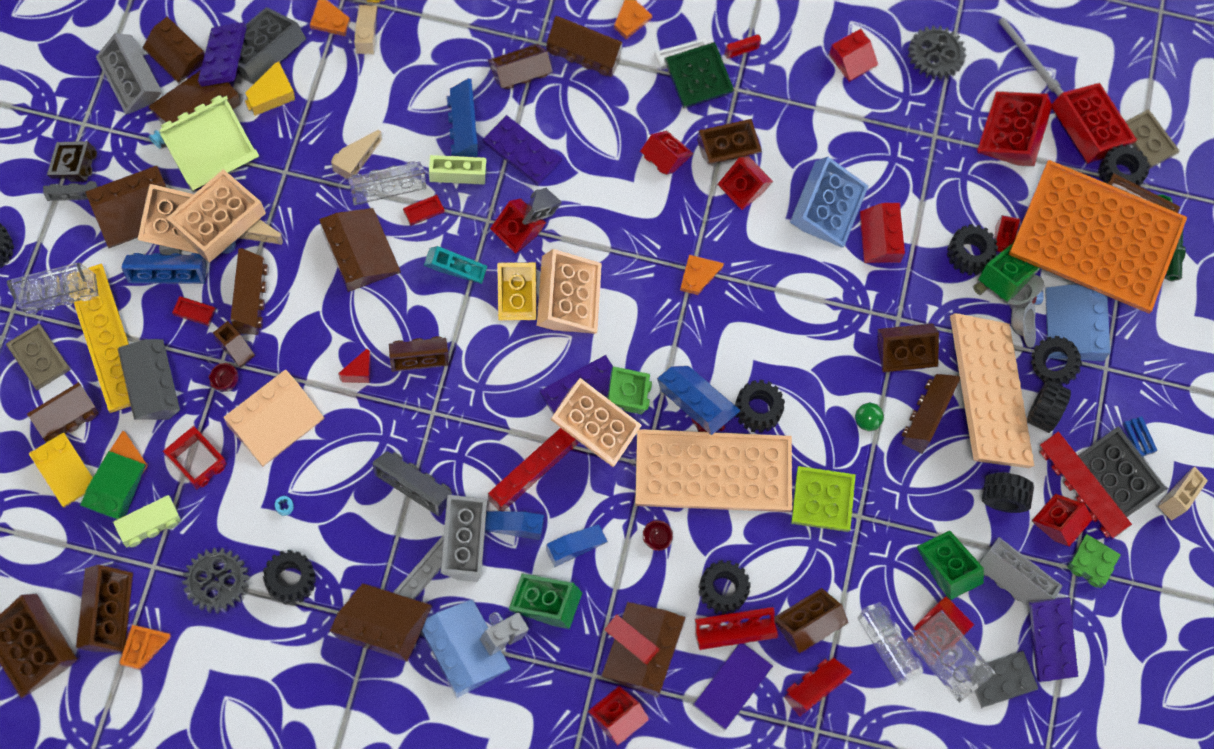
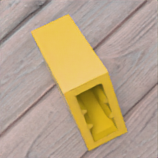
[244,62,295,116]

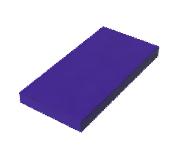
[693,643,773,730]

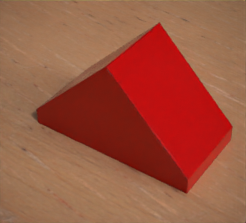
[994,215,1020,252]
[338,349,371,383]

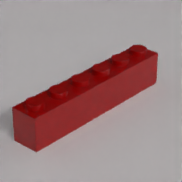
[488,428,580,511]
[1039,431,1132,540]

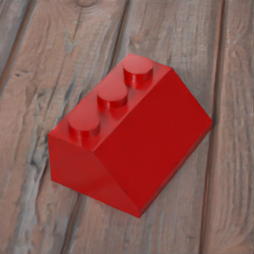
[859,203,905,263]
[784,657,852,717]

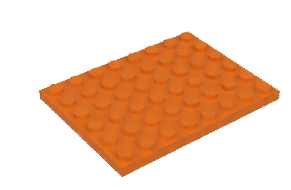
[1009,159,1187,314]

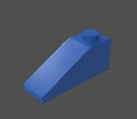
[485,511,544,540]
[546,524,608,567]

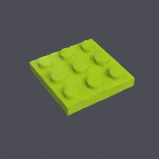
[791,466,856,532]

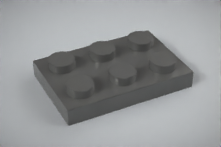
[966,651,1038,708]

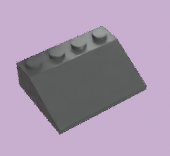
[236,7,306,84]
[1078,426,1168,517]

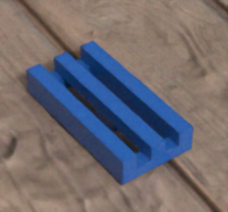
[1123,416,1158,456]

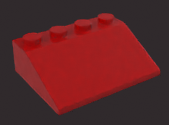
[1052,82,1137,163]
[977,91,1052,166]

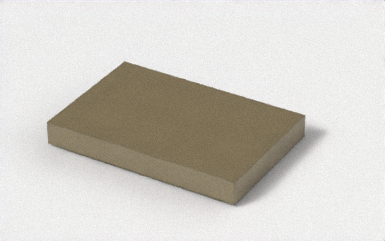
[1125,109,1180,169]
[6,323,71,390]

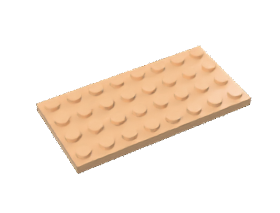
[950,313,1034,468]
[635,429,792,512]

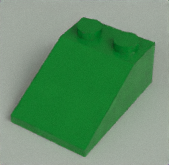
[978,242,1041,302]
[80,451,146,519]
[917,530,984,600]
[508,573,582,629]

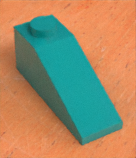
[424,246,487,284]

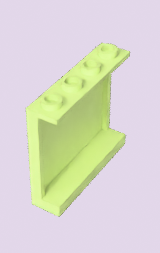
[158,95,259,192]

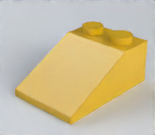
[497,262,536,320]
[29,433,93,508]

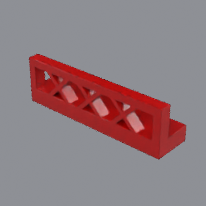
[695,607,778,650]

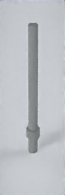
[999,17,1063,97]

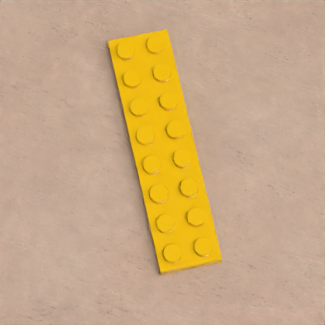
[65,263,131,413]

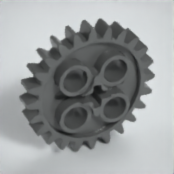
[908,25,967,80]
[182,548,250,613]

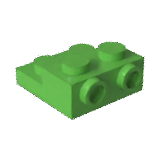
[607,366,652,415]
[1067,534,1121,588]

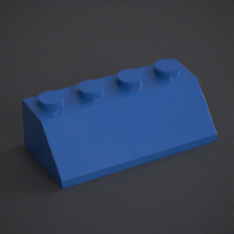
[447,78,478,157]
[121,253,206,284]
[657,366,740,435]

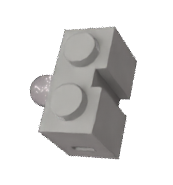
[480,612,529,656]

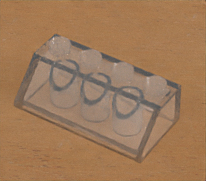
[347,161,426,205]
[7,262,99,314]
[857,602,923,687]
[906,610,995,703]

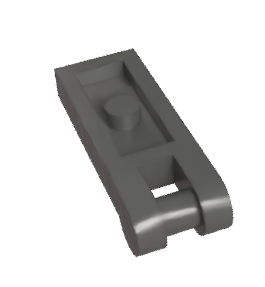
[43,181,98,201]

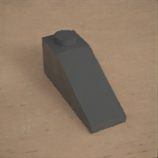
[522,188,562,225]

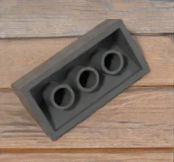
[118,339,180,420]
[372,451,452,517]

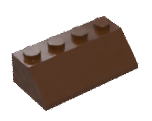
[546,15,622,77]
[230,248,269,335]
[901,374,960,454]
[76,565,133,653]

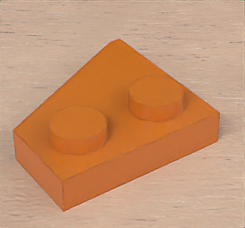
[614,0,652,40]
[119,625,171,670]

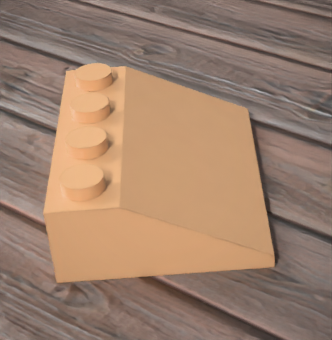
[167,169,266,263]
[137,184,199,254]
[537,249,602,334]
[223,369,324,467]
[550,378,642,467]

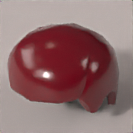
[208,363,239,392]
[643,520,673,551]

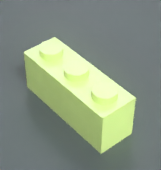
[429,155,486,184]
[113,495,182,548]

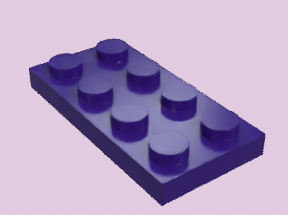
[198,22,247,87]
[483,115,562,186]
[540,355,613,414]
[1029,597,1079,682]

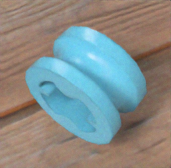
[148,130,165,149]
[275,496,294,516]

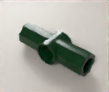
[1165,230,1186,282]

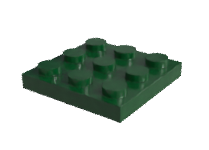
[664,42,734,109]

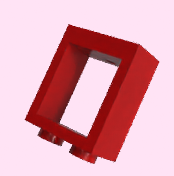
[163,425,227,490]

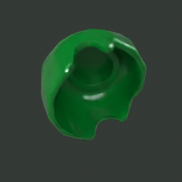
[855,402,884,432]

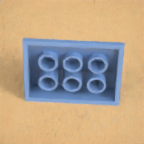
[790,157,869,247]
[1045,284,1110,361]
[421,599,511,698]

